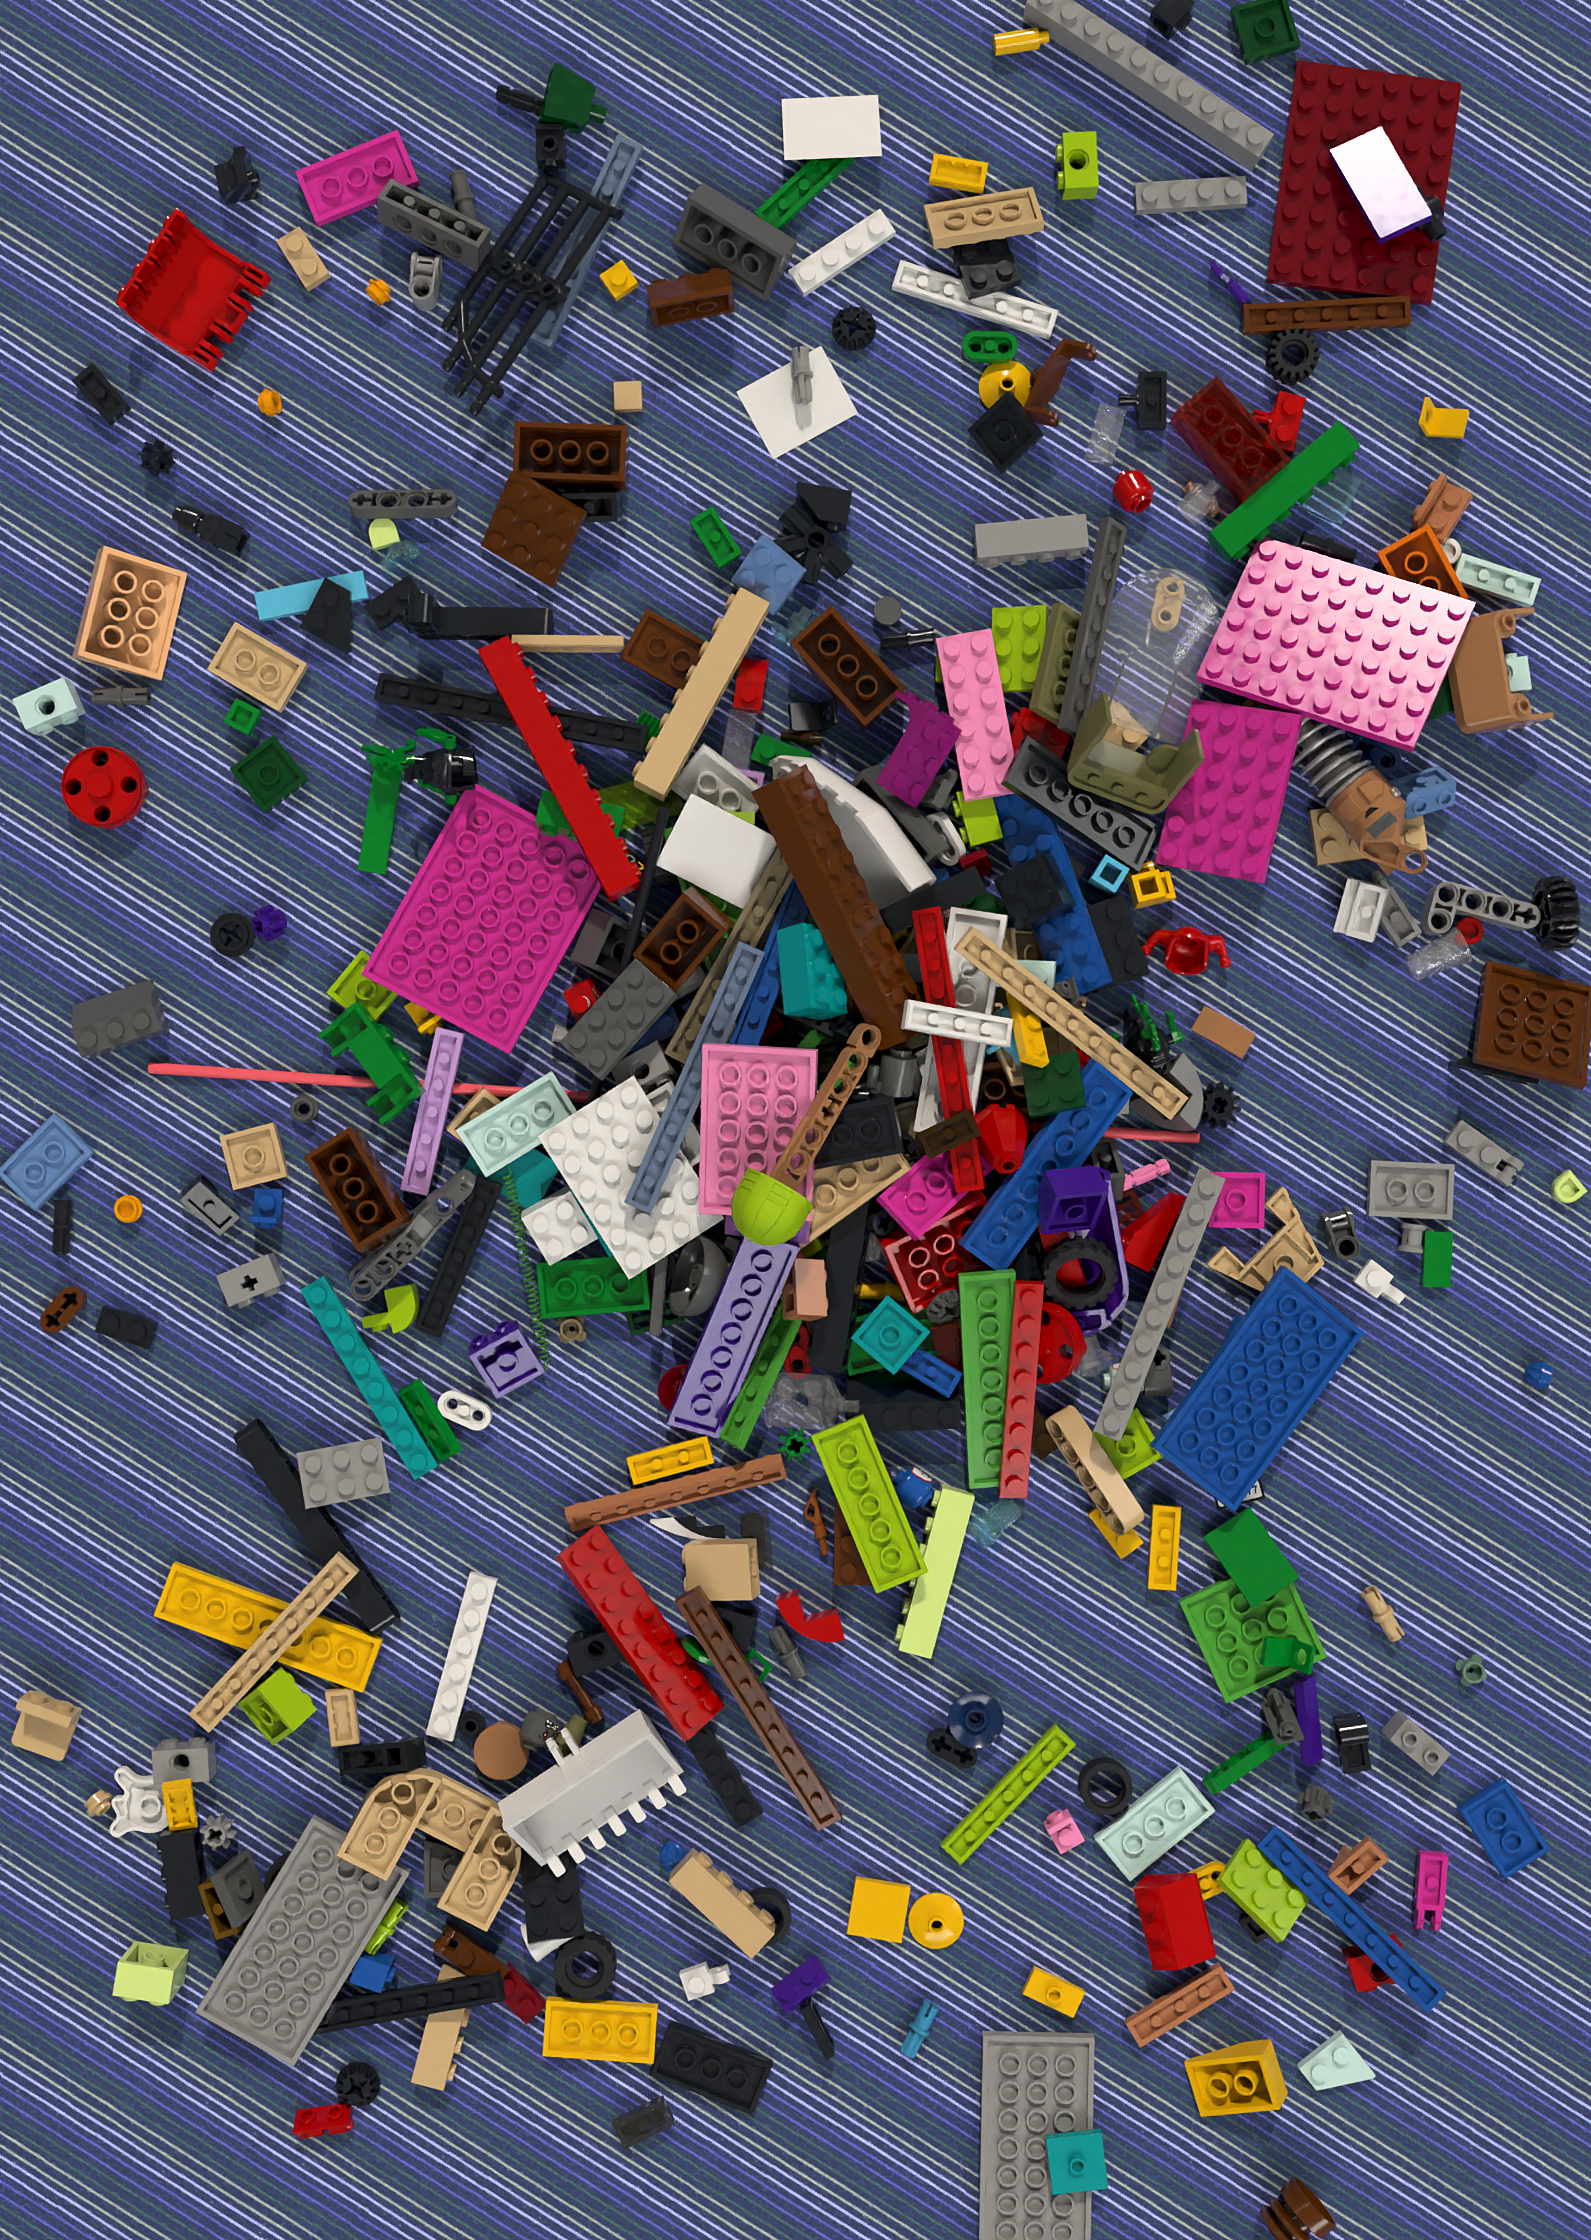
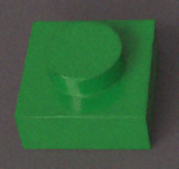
[223,698,263,737]

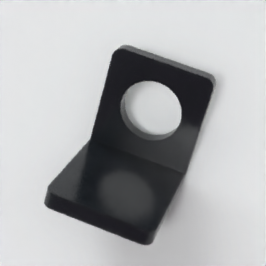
[788,698,839,731]

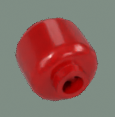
[1112,470,1154,513]

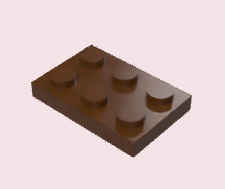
[620,609,705,691]

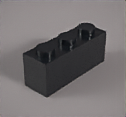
[157,1823,208,1920]

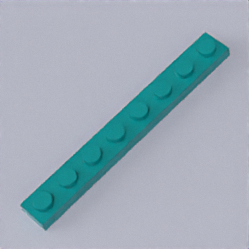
[300,1275,440,1480]

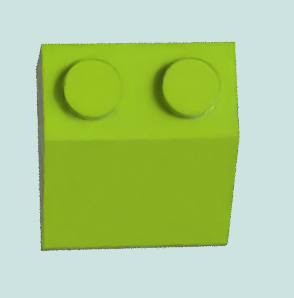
[237,1667,317,1746]

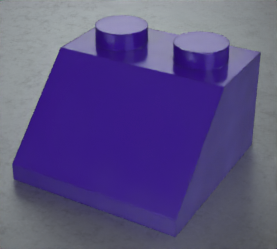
[1038,1166,1109,1234]

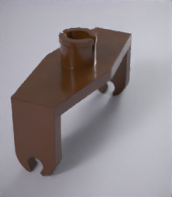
[1023,338,1098,427]

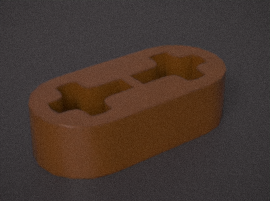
[40,1286,87,1333]

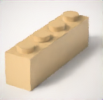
[669,1848,775,1959]
[411,1963,471,2091]

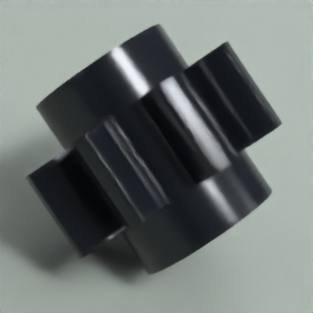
[138,439,176,477]

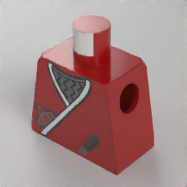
[563,975,603,1022]

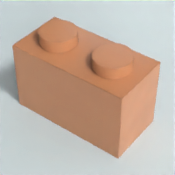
[782,1258,828,1321]

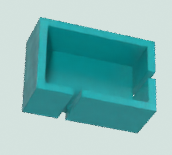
[777,923,847,1020]

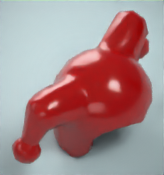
[1141,926,1231,976]

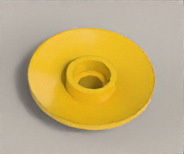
[979,360,1032,409]
[908,1892,964,1949]

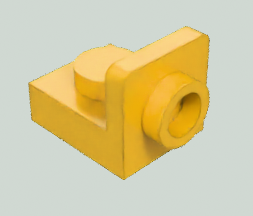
[404,1002,445,1035]

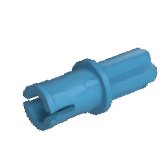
[900,2000,940,2058]

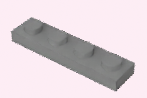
[1133,176,1247,215]

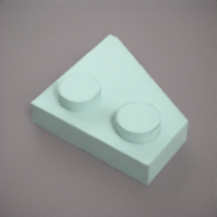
[1297,2030,1376,2091]

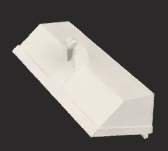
[498,1709,686,1877]

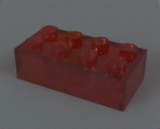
[1169,376,1291,505]

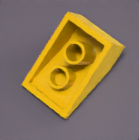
[1184,2039,1288,2117]

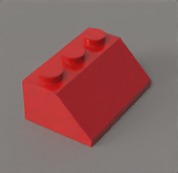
[1133,1873,1217,1970]

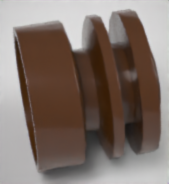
[1259,2176,1337,2240]

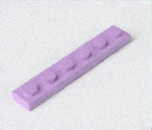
[401,1027,465,1196]

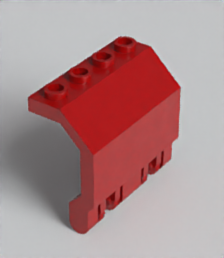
[115,208,272,373]

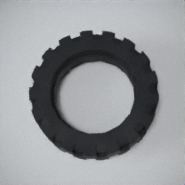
[1040,1236,1118,1309]

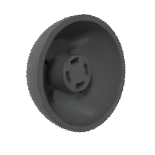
[669,1235,728,1317]

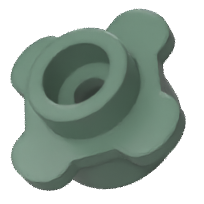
[1455,1654,1487,1686]

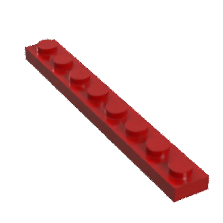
[998,1280,1044,1498]

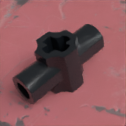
[1412,184,1448,243]

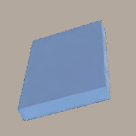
[0,1113,96,1211]

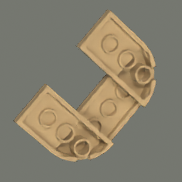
[336,1768,522,1932]

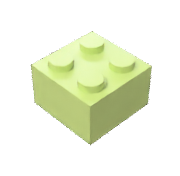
[112,1941,189,2006]

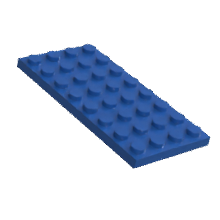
[1149,1265,1364,1512]

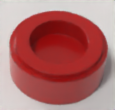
[1453,917,1484,945]

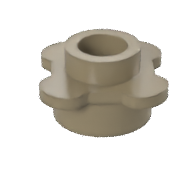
[557,1315,587,1344]

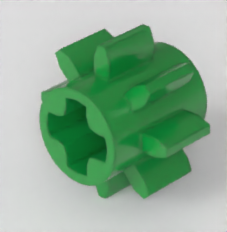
[778,1426,812,1461]

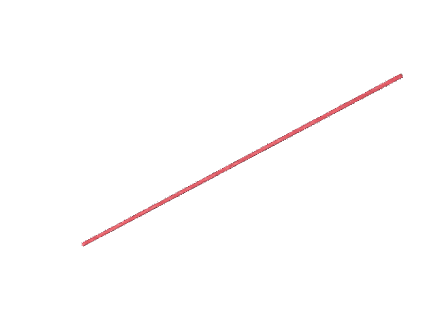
[148,1062,1200,1143]

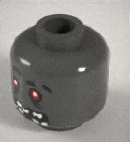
[519,1708,560,1753]

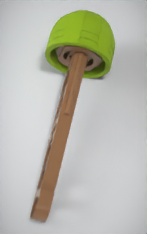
[731,1023,881,1246]

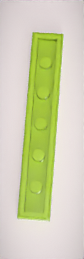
[940,1723,1076,1865]

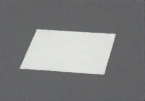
[782,95,882,160]
[737,346,858,459]
[657,793,777,909]

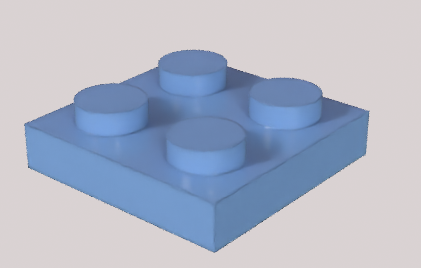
[731,534,807,616]

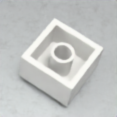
[521,1185,598,1266]

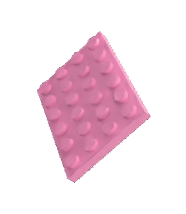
[698,1043,818,1221]

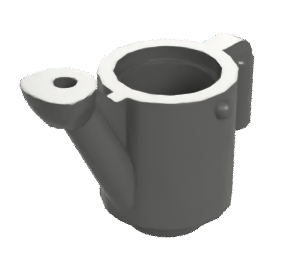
[866,1045,922,1101]

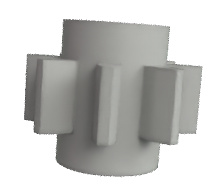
[199,1813,237,1851]

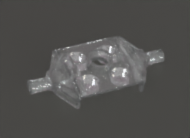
[760,1371,859,1430]

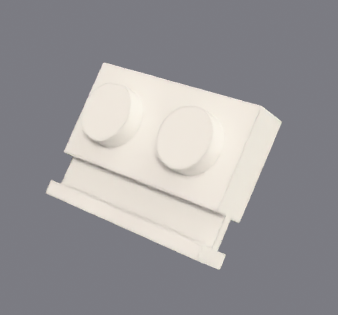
[1333,877,1390,942]

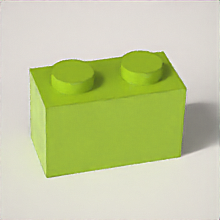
[951,791,1003,850]

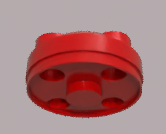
[61,746,149,830]
[1036,1300,1087,1384]

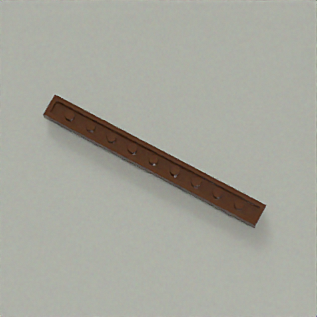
[675,1585,843,1831]

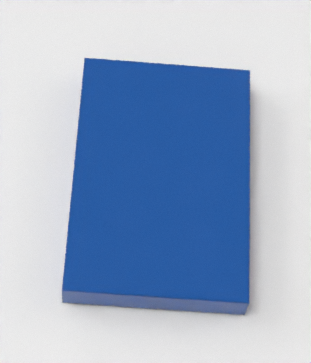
[1456,1777,1551,1880]

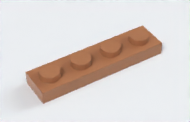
[1124,1962,1235,2048]

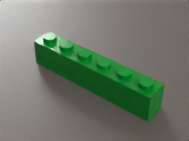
[1206,420,1361,563]

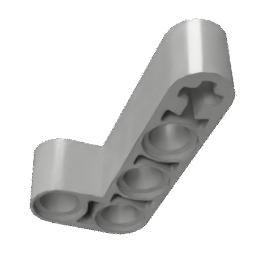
[1420,881,1541,936]

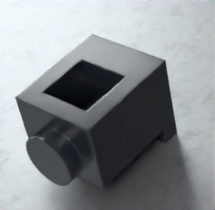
[535,123,566,172]

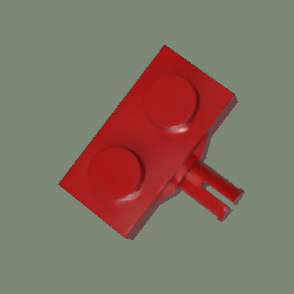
[1251,391,1306,455]

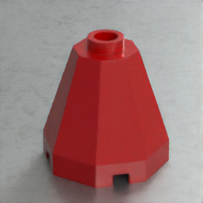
[974,1104,1030,1173]

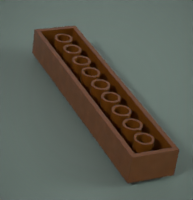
[751,764,923,1051]

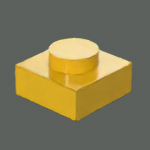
[599,260,638,302]

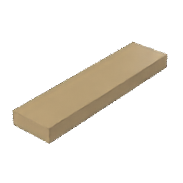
[512,635,626,653]

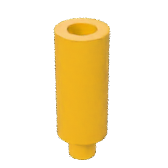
[992,27,1049,56]

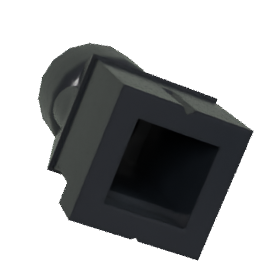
[172,505,250,558]

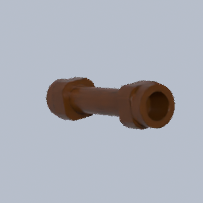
[555,1659,605,1725]

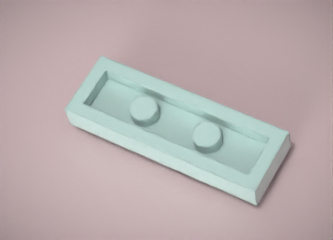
[1454,553,1541,608]

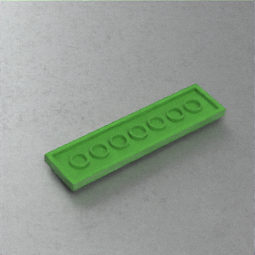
[958,1269,1016,1489]

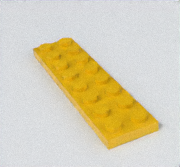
[154,1561,384,1693]

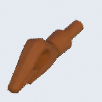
[803,1488,828,1555]

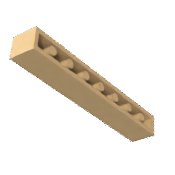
[632,587,770,802]

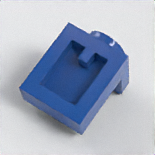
[249,1188,285,1228]

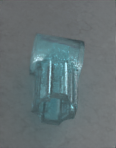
[966,1498,1024,1549]

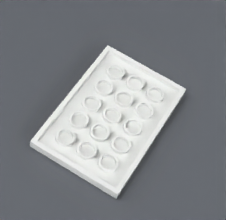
[537,1076,725,1279]

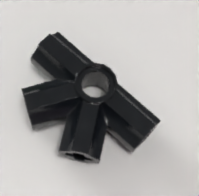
[773,502,854,586]

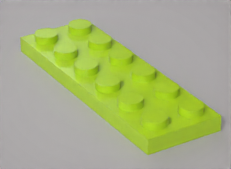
[811,1414,928,1594]

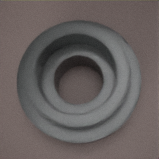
[290,1095,318,1123]

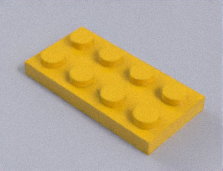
[542,1996,658,2064]

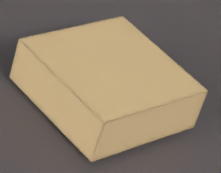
[613,381,643,413]

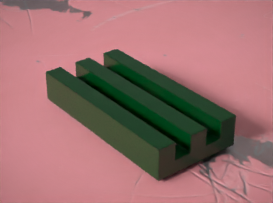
[625,1297,685,1336]

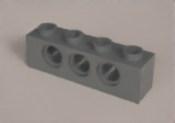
[377,179,491,271]

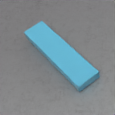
[254,570,370,622]

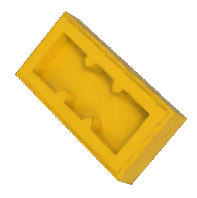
[928,153,988,194]
[162,1778,198,1831]
[1022,1966,1085,2018]

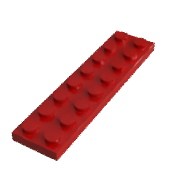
[555,1524,725,1742]

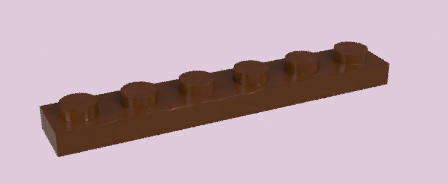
[1241,296,1411,336]

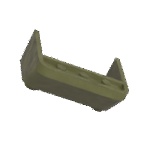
[1067,692,1205,814]

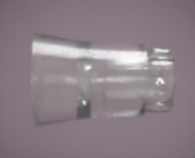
[1405,927,1472,981]

